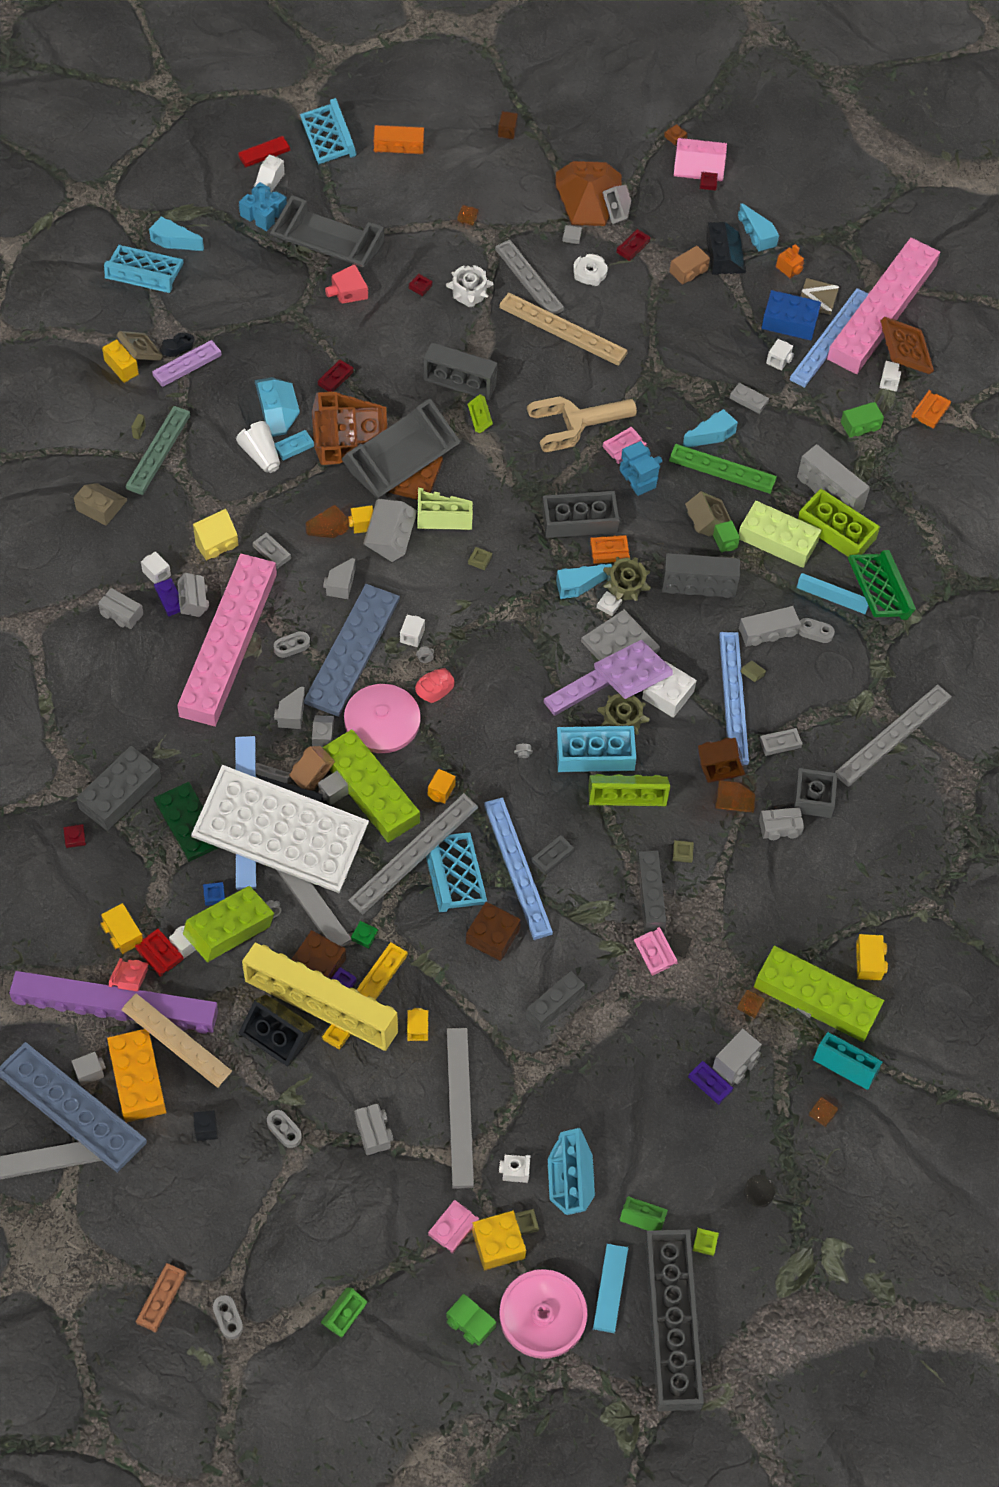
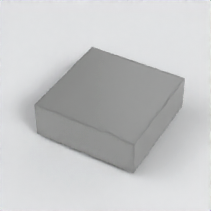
[563,225,582,244]

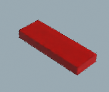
[238,136,290,167]

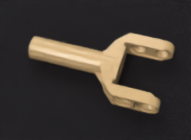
[527,396,636,452]

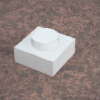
[597,591,622,616]

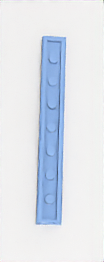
[790,288,868,388]
[719,632,749,765]
[235,736,256,889]
[484,797,553,940]

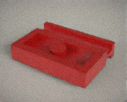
[135,929,184,977]

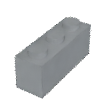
[739,606,801,647]

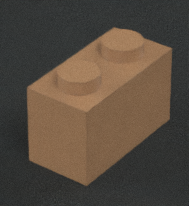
[670,246,710,285]
[289,746,335,791]

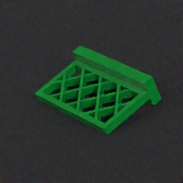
[848,550,916,620]

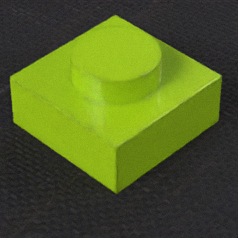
[693,1228,719,1256]

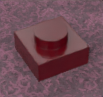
[700,172,718,190]
[409,274,433,296]
[63,824,86,848]

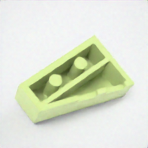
[417,487,473,530]

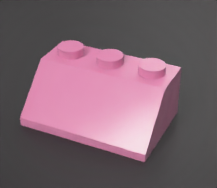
[674,138,727,182]

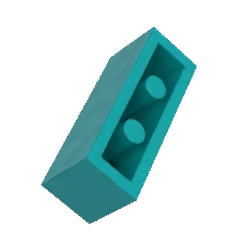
[813,1032,883,1090]

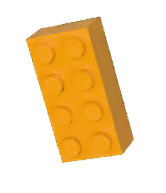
[107,1029,166,1123]

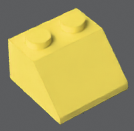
[193,509,239,561]

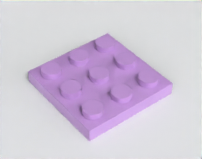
[594,640,673,699]

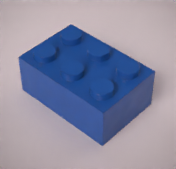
[762,290,821,341]

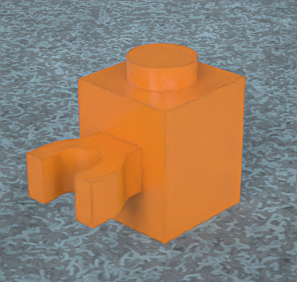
[776,244,804,279]

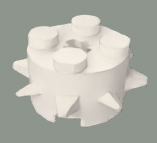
[446,265,493,307]

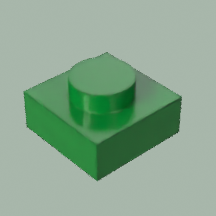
[351,921,378,949]

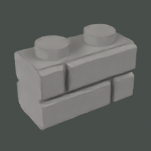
[177,573,209,617]
[99,588,143,629]
[759,807,804,840]
[354,1104,393,1155]

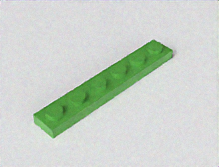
[669,444,777,494]

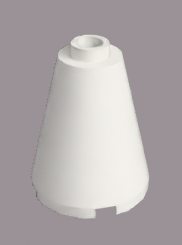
[236,421,280,473]

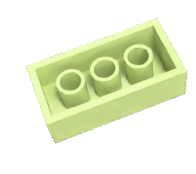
[739,501,821,568]

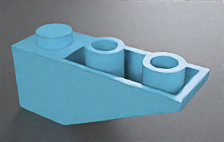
[738,204,779,252]
[149,217,204,251]
[683,409,738,448]
[556,564,612,599]

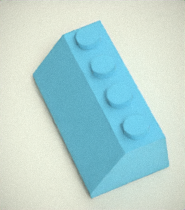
[557,726,636,772]

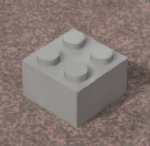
[712,1029,762,1086]

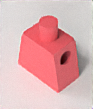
[325,264,368,303]

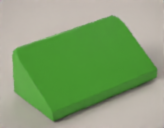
[620,1196,668,1231]
[321,1288,367,1337]

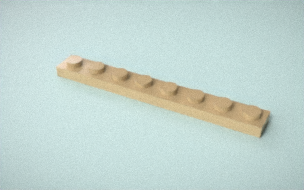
[500,293,628,366]

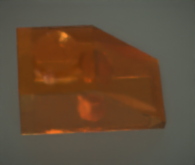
[306,505,348,538]
[715,780,755,813]

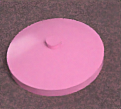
[344,684,420,753]
[499,1270,587,1358]

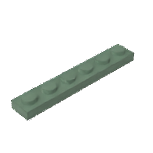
[126,406,190,495]

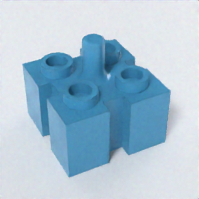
[239,182,287,231]
[620,441,662,496]

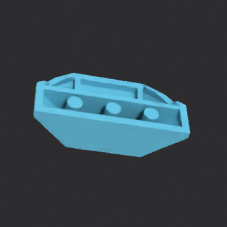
[255,377,300,437]
[548,1128,595,1215]

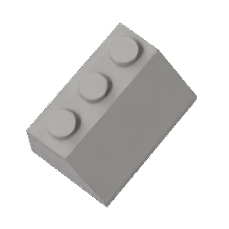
[363,499,417,562]

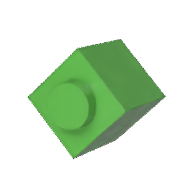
[713,520,740,552]

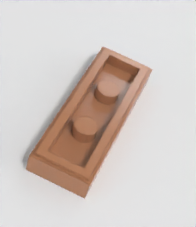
[136,1263,186,1332]

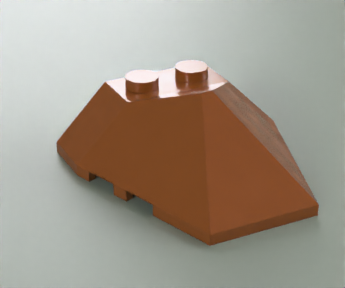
[556,161,622,226]
[312,392,387,465]

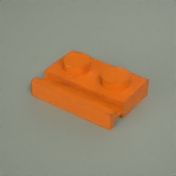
[911,390,951,429]
[590,535,630,564]

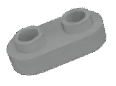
[798,618,835,643]
[274,631,310,658]
[267,1110,302,1148]
[213,1295,243,1340]

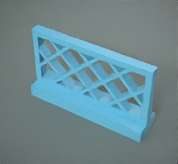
[300,98,357,164]
[104,245,183,293]
[426,832,487,913]

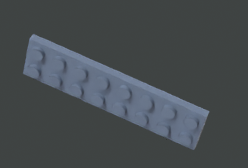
[304,584,400,717]
[0,1042,147,1173]

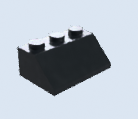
[706,222,746,275]
[238,994,315,1067]

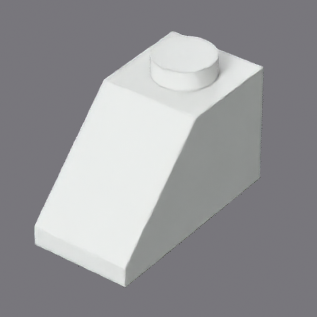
[254,155,284,192]

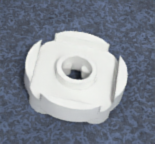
[573,254,608,286]

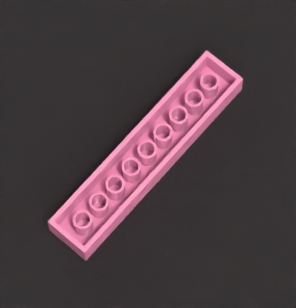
[827,238,940,374]
[177,553,277,727]

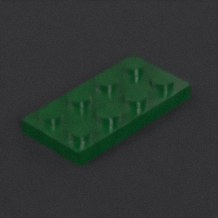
[154,781,219,862]

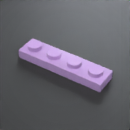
[152,340,222,387]
[544,670,610,716]

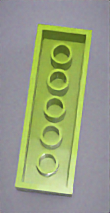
[322,729,420,843]
[754,946,884,1043]

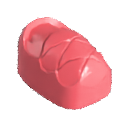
[415,668,454,703]

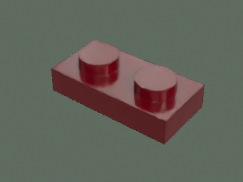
[616,229,650,261]
[318,359,354,392]

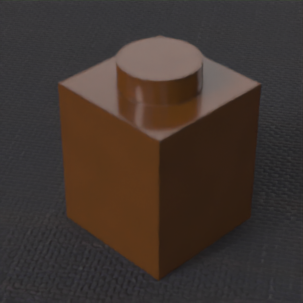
[498,111,518,139]

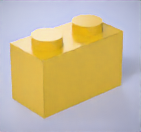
[102,339,139,383]
[100,903,143,954]
[856,934,888,980]

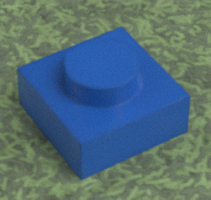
[203,882,225,906]

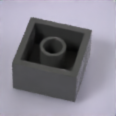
[793,768,837,818]

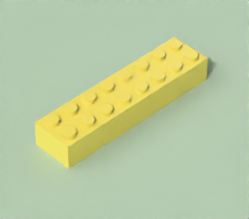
[242,943,398,1051]

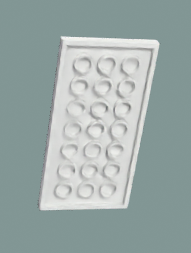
[191,765,369,893]

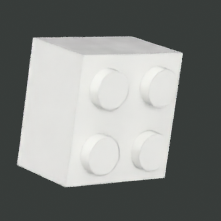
[642,661,696,718]

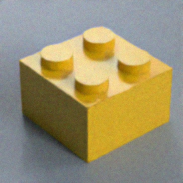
[472,1211,526,1270]

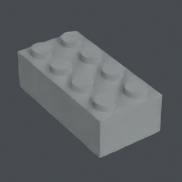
[797,444,870,513]

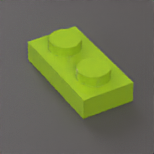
[468,394,493,433]

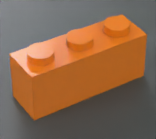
[374,125,424,154]

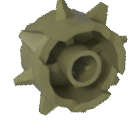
[603,557,651,601]
[597,694,649,735]

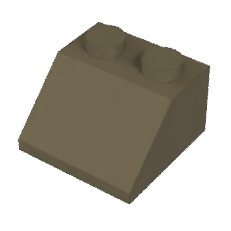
[74,483,127,526]
[685,491,731,536]

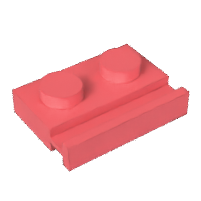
[109,958,149,992]

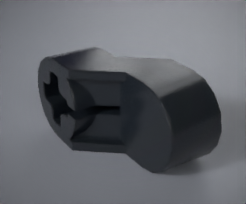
[160,333,195,357]

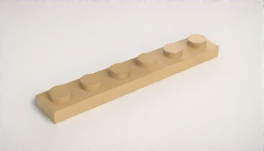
[122,993,232,1088]

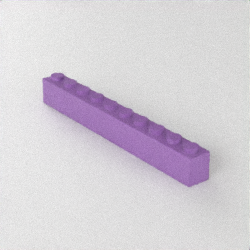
[9,971,218,1034]

